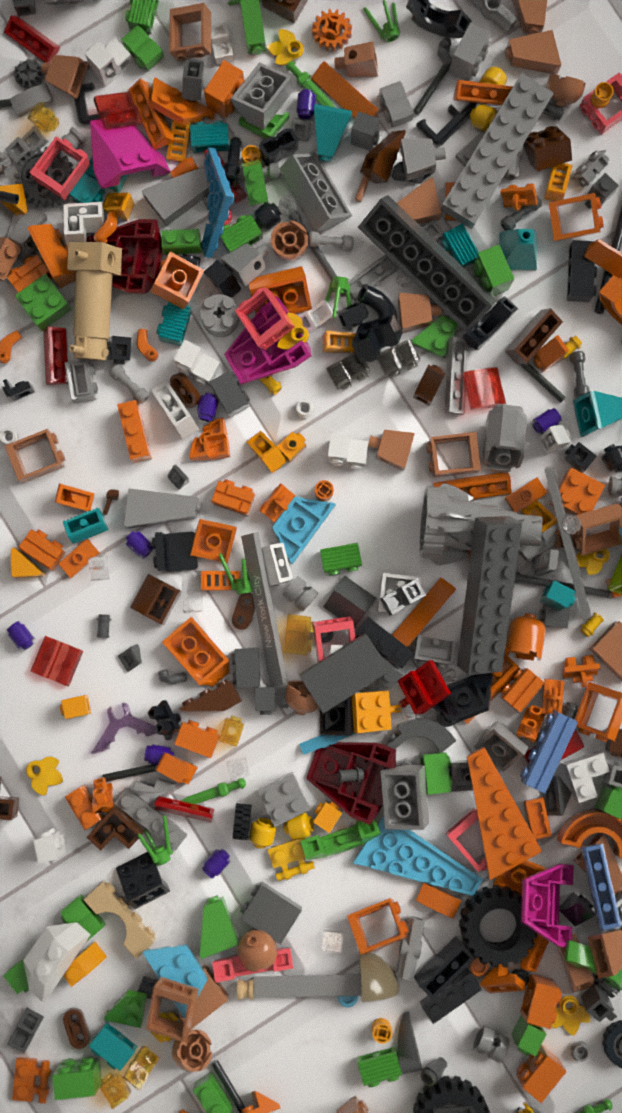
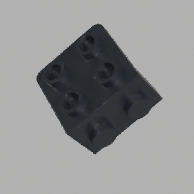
[152,532,198,573]

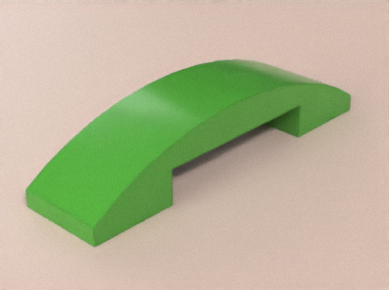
[300,819,381,860]
[564,940,622,991]

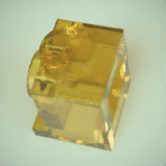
[27,101,59,133]
[218,715,245,747]
[100,1071,131,1109]

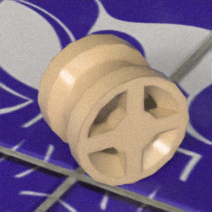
[237,979,254,1000]

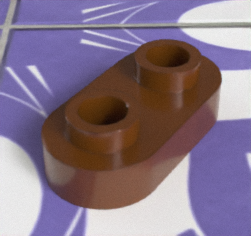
[170,373,200,408]
[232,592,255,630]
[63,1007,90,1049]

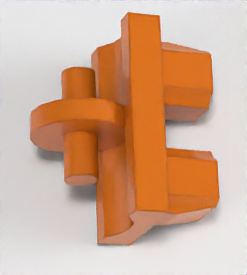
[500,183,538,211]
[259,483,296,523]
[562,655,601,688]
[541,679,564,714]
[516,705,545,743]
[92,777,114,813]

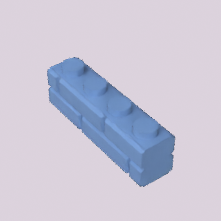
[520,710,578,793]
[581,844,622,930]

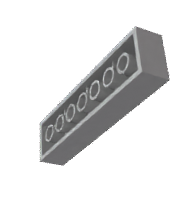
[441,73,554,229]

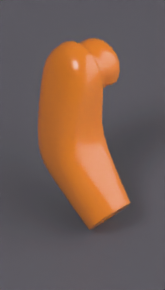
[94,211,117,243]
[136,329,158,362]
[0,330,23,364]

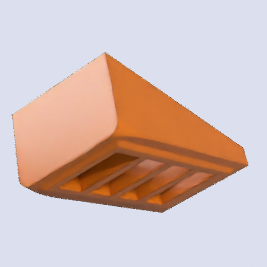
[201,571,240,591]

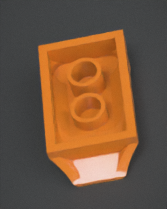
[162,616,230,687]

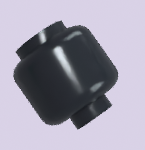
[254,202,282,231]
[601,444,622,474]

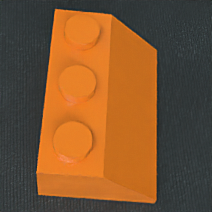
[27,224,76,289]
[248,266,312,315]

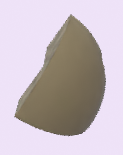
[359,951,400,1002]

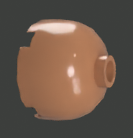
[547,74,586,107]
[271,221,308,261]
[285,680,319,715]
[237,929,278,972]
[172,1030,212,1072]

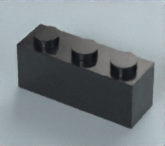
[567,240,597,302]
[356,617,414,668]
[414,936,475,1000]
[420,967,482,1024]

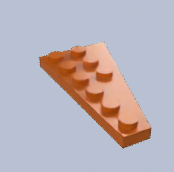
[466,746,542,880]

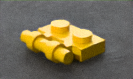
[267,838,315,881]

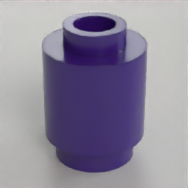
[296,89,316,120]
[196,393,219,422]
[532,408,562,434]
[125,531,153,559]
[7,621,35,651]
[144,744,174,765]
[202,849,230,879]

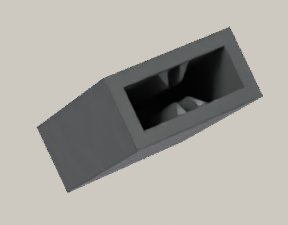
[240,881,302,945]

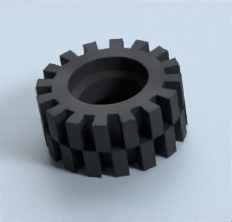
[232,803,252,840]

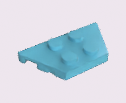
[272,497,336,564]
[142,944,208,1018]

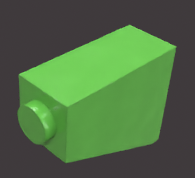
[240,0,266,55]
[200,895,239,959]

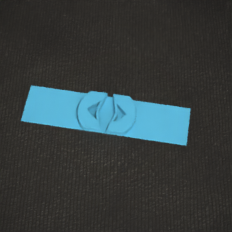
[300,731,356,755]

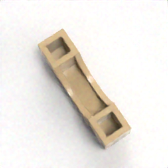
[84,880,156,959]

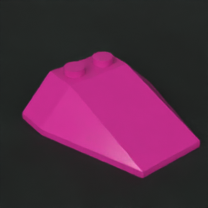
[90,114,170,189]
[224,296,312,385]
[521,864,574,947]

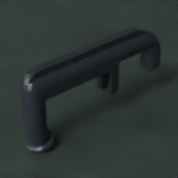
[74,61,110,125]
[416,102,477,146]

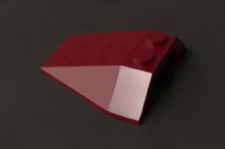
[87,219,163,294]
[306,742,396,825]

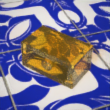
[284,614,314,655]

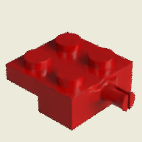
[397,660,451,715]

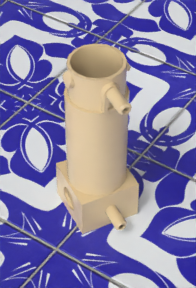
[67,242,122,361]

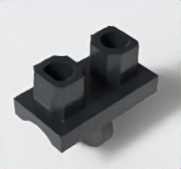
[147,700,181,740]

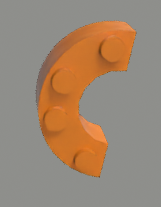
[599,275,622,325]
[556,810,622,858]

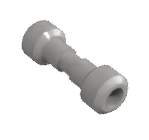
[237,163,279,181]
[308,231,354,251]
[109,364,149,404]

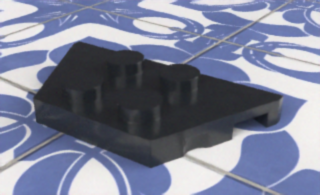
[432,673,493,725]

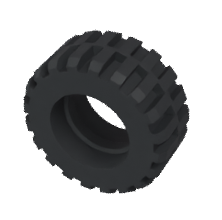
[459,885,538,967]
[413,1075,490,1113]

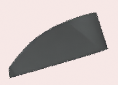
[398,1011,422,1074]

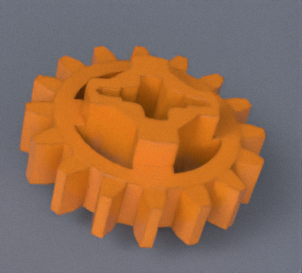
[312,9,352,52]

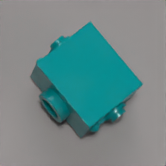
[70,173,106,203]

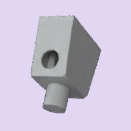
[400,139,446,181]
[221,244,269,286]

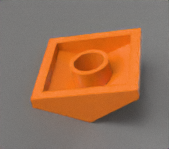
[190,519,237,563]
[493,860,545,896]

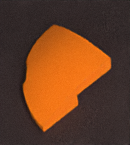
[189,417,230,460]

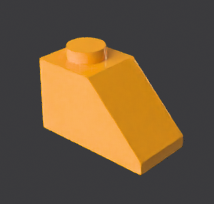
[246,430,287,473]
[63,941,107,987]

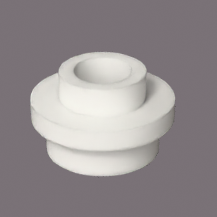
[295,399,314,418]
[0,428,19,446]

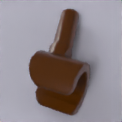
[103,489,119,515]

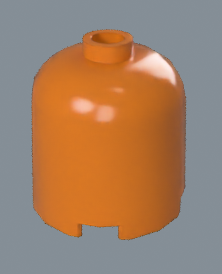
[505,613,546,661]

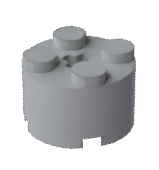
[200,294,239,338]

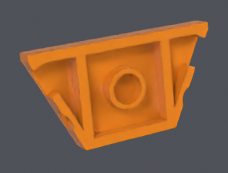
[150,77,216,125]

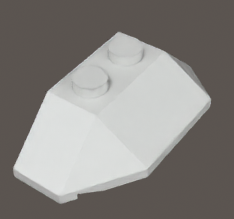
[23,922,91,1002]

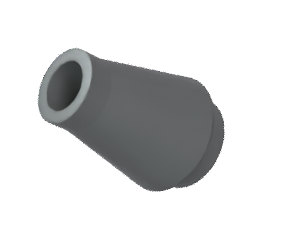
[421,1057,448,1086]

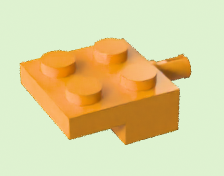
[352,690,401,733]

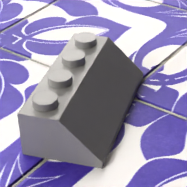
[279,153,352,232]

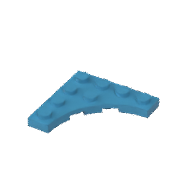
[201,148,234,258]

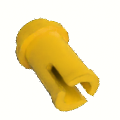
[563,336,582,359]
[258,375,282,395]
[580,612,604,637]

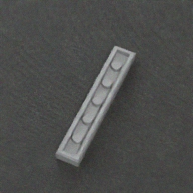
[347,220,443,301]
[254,974,361,998]

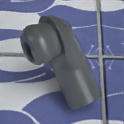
[437,37,452,67]
[158,669,187,685]

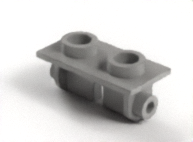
[572,150,609,187]

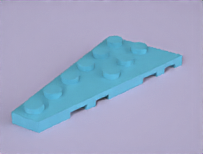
[353,815,484,896]

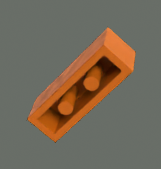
[117,400,152,463]

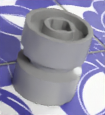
[282,576,318,612]
[473,1025,510,1063]

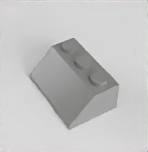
[231,62,292,130]
[381,765,429,830]

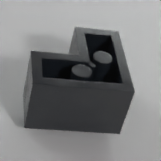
[352,314,402,363]

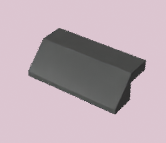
[299,633,390,713]

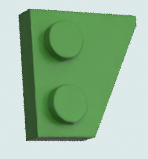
[239,112,289,139]
[411,315,458,358]
[104,990,147,1028]

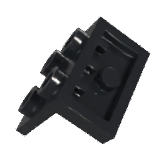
[116,852,170,909]

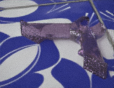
[91,702,157,754]

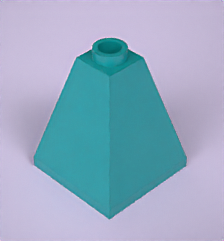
[314,104,353,162]
[499,229,537,270]
[573,391,622,437]

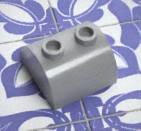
[474,721,528,772]

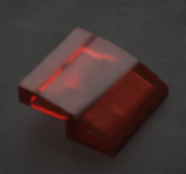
[93,91,142,130]
[462,367,506,410]
[31,636,83,686]

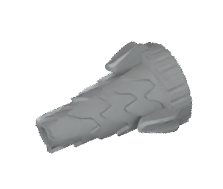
[419,484,543,565]

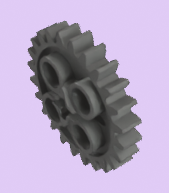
[14,147,74,209]

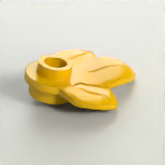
[267,29,304,65]
[277,313,309,350]
[576,549,610,575]
[26,757,63,796]
[552,995,590,1036]

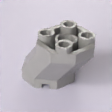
[482,404,527,473]

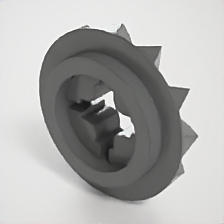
[14,59,44,89]

